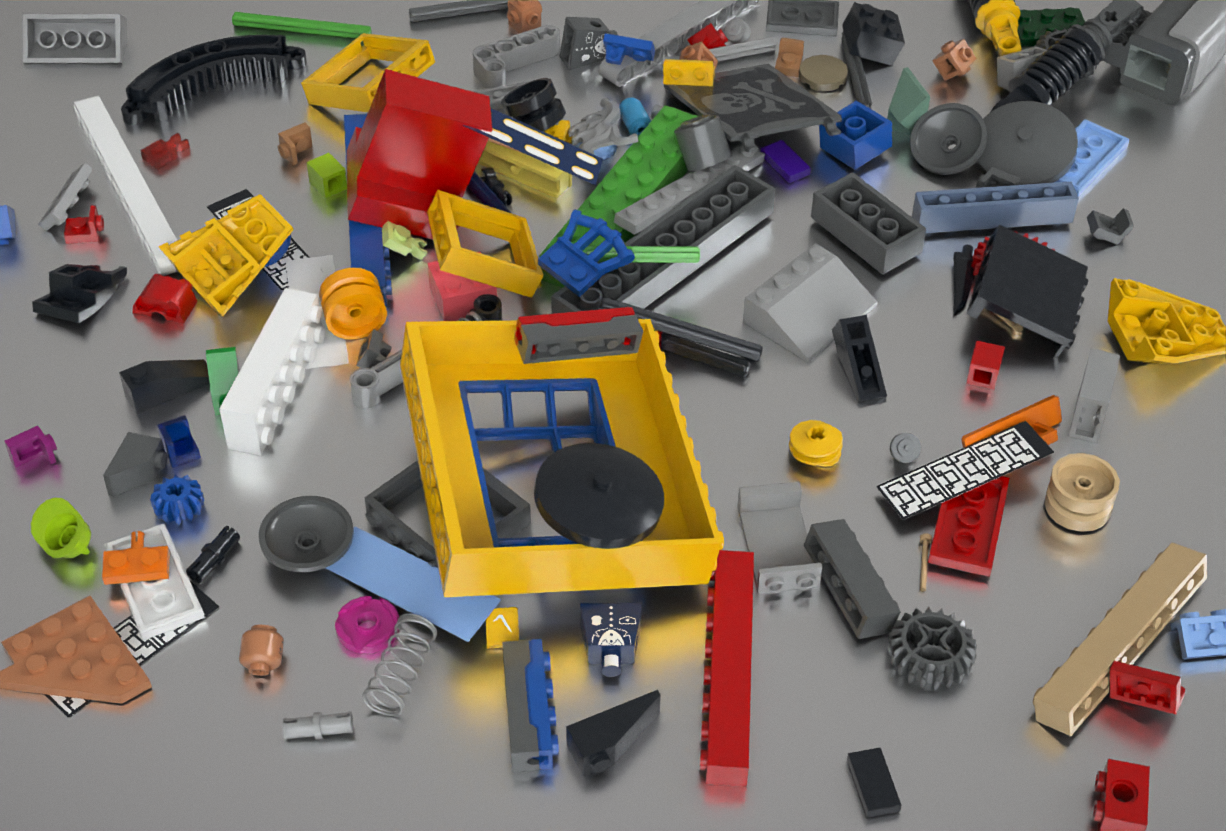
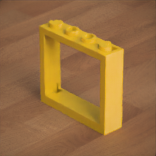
[301,33,435,112]
[427,190,544,298]

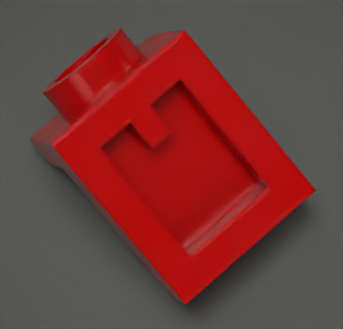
[64,205,104,244]

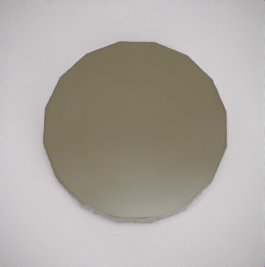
[799,55,848,92]

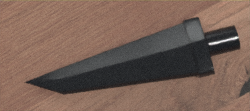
[953,244,975,313]

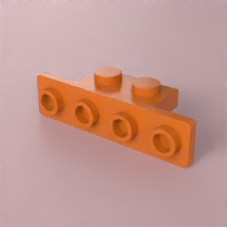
[961,395,1062,448]

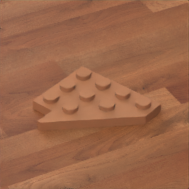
[0,596,152,704]

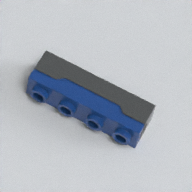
[502,639,559,772]

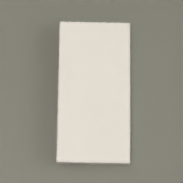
[104,523,205,640]

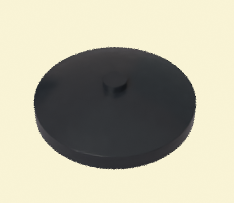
[534,443,664,549]

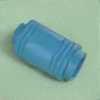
[619,98,651,137]

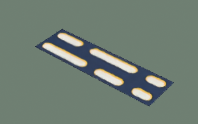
[460,108,603,185]

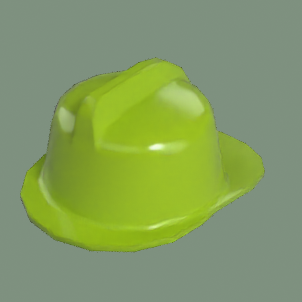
[31,497,91,558]

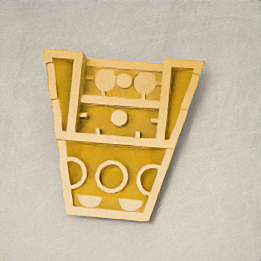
[158,194,294,317]

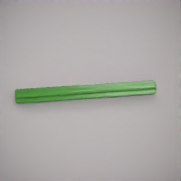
[232,12,372,39]

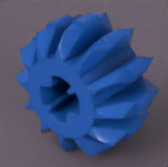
[150,473,205,526]

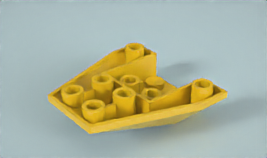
[1107,278,1226,363]

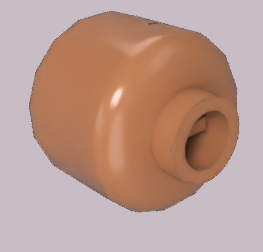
[239,624,284,676]

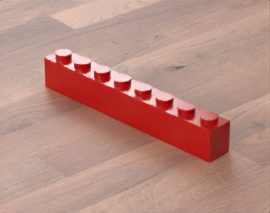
[700,550,754,787]

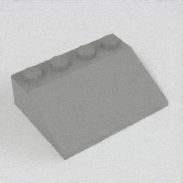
[743,243,877,363]

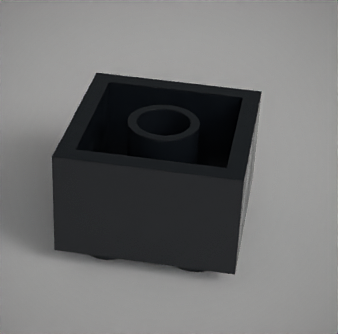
[842,2,905,66]

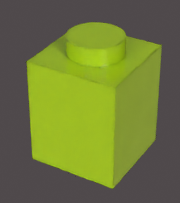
[306,152,347,199]

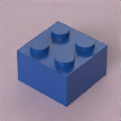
[819,100,892,170]

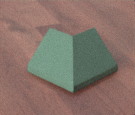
[887,67,930,135]

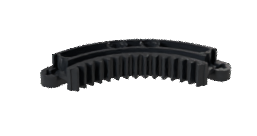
[121,35,307,125]

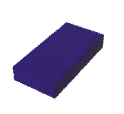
[760,140,811,183]

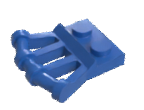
[538,209,635,297]

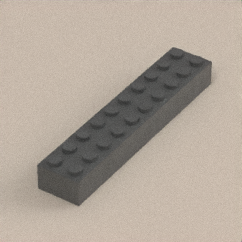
[551,165,775,314]

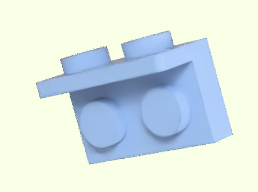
[1170,609,1226,659]

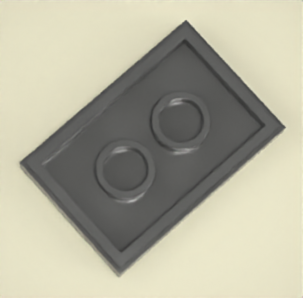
[766,0,839,36]

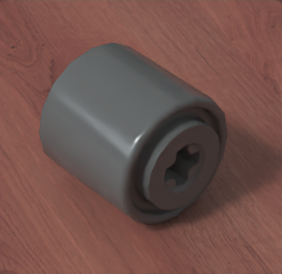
[674,114,732,171]

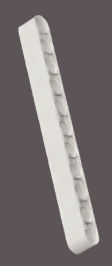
[73,95,179,276]

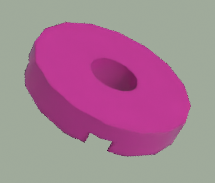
[335,596,399,654]

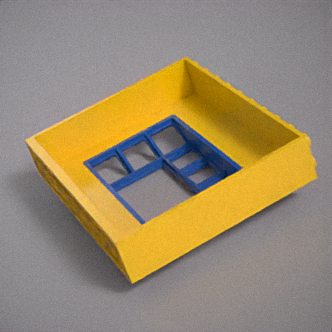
[400,319,724,597]

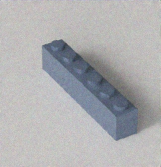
[912,182,1079,233]

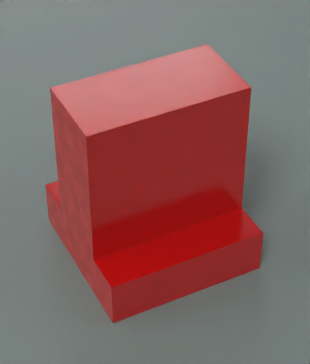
[347,69,493,239]

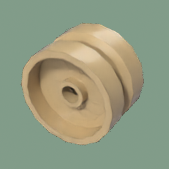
[1044,453,1120,532]

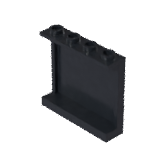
[967,225,1089,357]

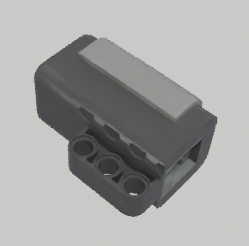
[1103,0,1226,104]

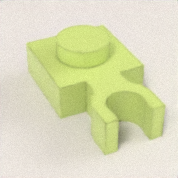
[382,221,428,260]

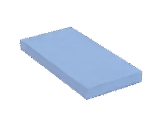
[1054,119,1130,197]

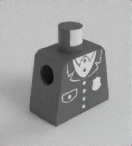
[559,17,618,70]

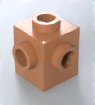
[507,0,542,33]
[932,39,977,81]

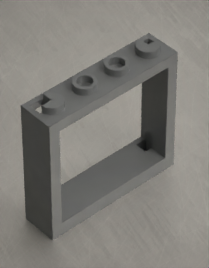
[364,460,531,567]

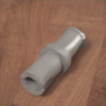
[283,711,354,740]

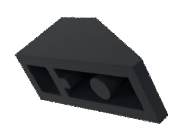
[832,315,887,402]
[119,359,209,414]
[566,690,661,776]

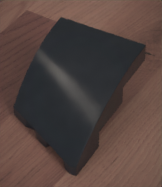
[32,264,127,323]

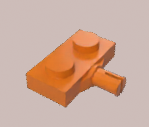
[102,531,170,585]

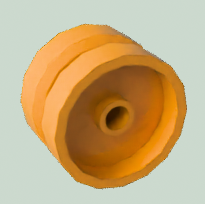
[319,268,387,340]

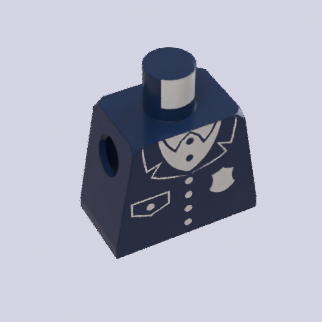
[580,603,642,677]

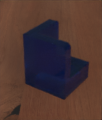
[157,415,201,468]

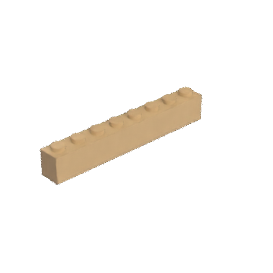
[1033,542,1207,736]

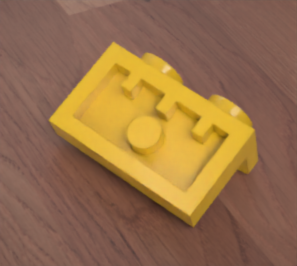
[663,59,715,86]

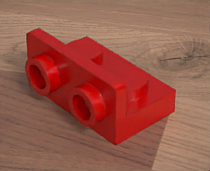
[1110,661,1185,715]

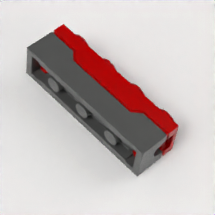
[514,307,643,364]

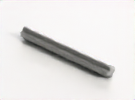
[662,37,776,68]

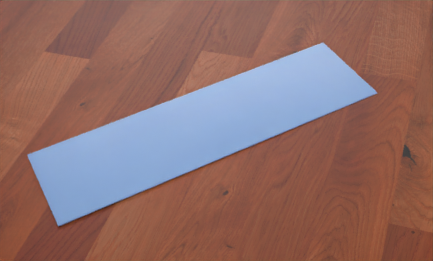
[326,527,501,642]

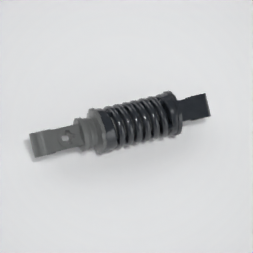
[991,0,1144,112]

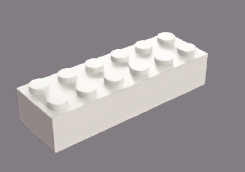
[219,288,325,456]

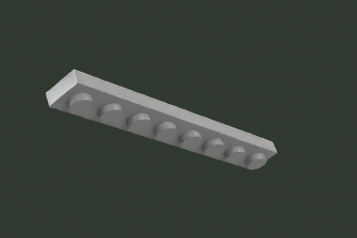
[614,144,765,235]

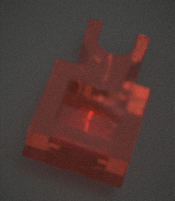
[140,133,190,170]

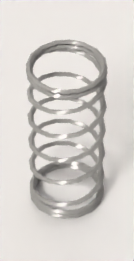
[362,614,437,716]

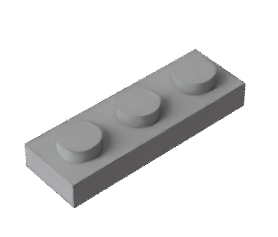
[38,163,93,231]

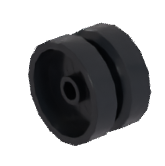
[501,78,566,131]

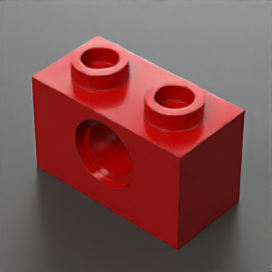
[1093,759,1150,831]

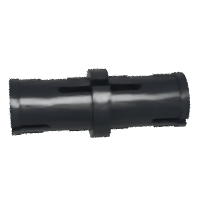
[186,526,240,583]

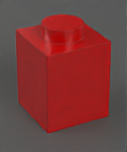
[966,341,1005,390]

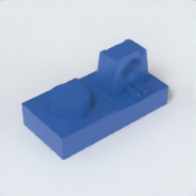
[603,33,655,65]

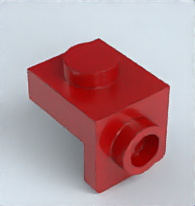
[687,23,729,49]

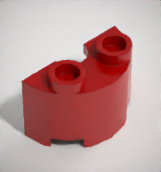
[133,274,198,324]

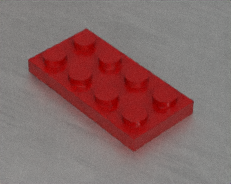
[928,476,1010,577]

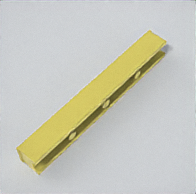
[478,141,572,199]

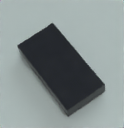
[847,747,902,818]

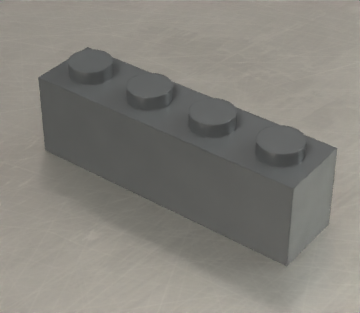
[804,519,901,639]

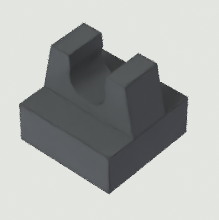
[356,329,392,368]

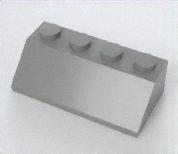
[22,14,127,64]

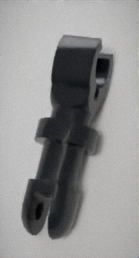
[480,167,513,206]

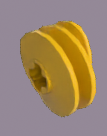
[789,420,843,467]

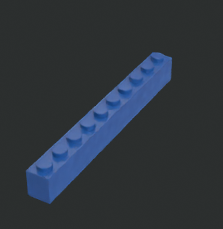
[344,113,392,307]

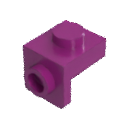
[4,425,57,468]

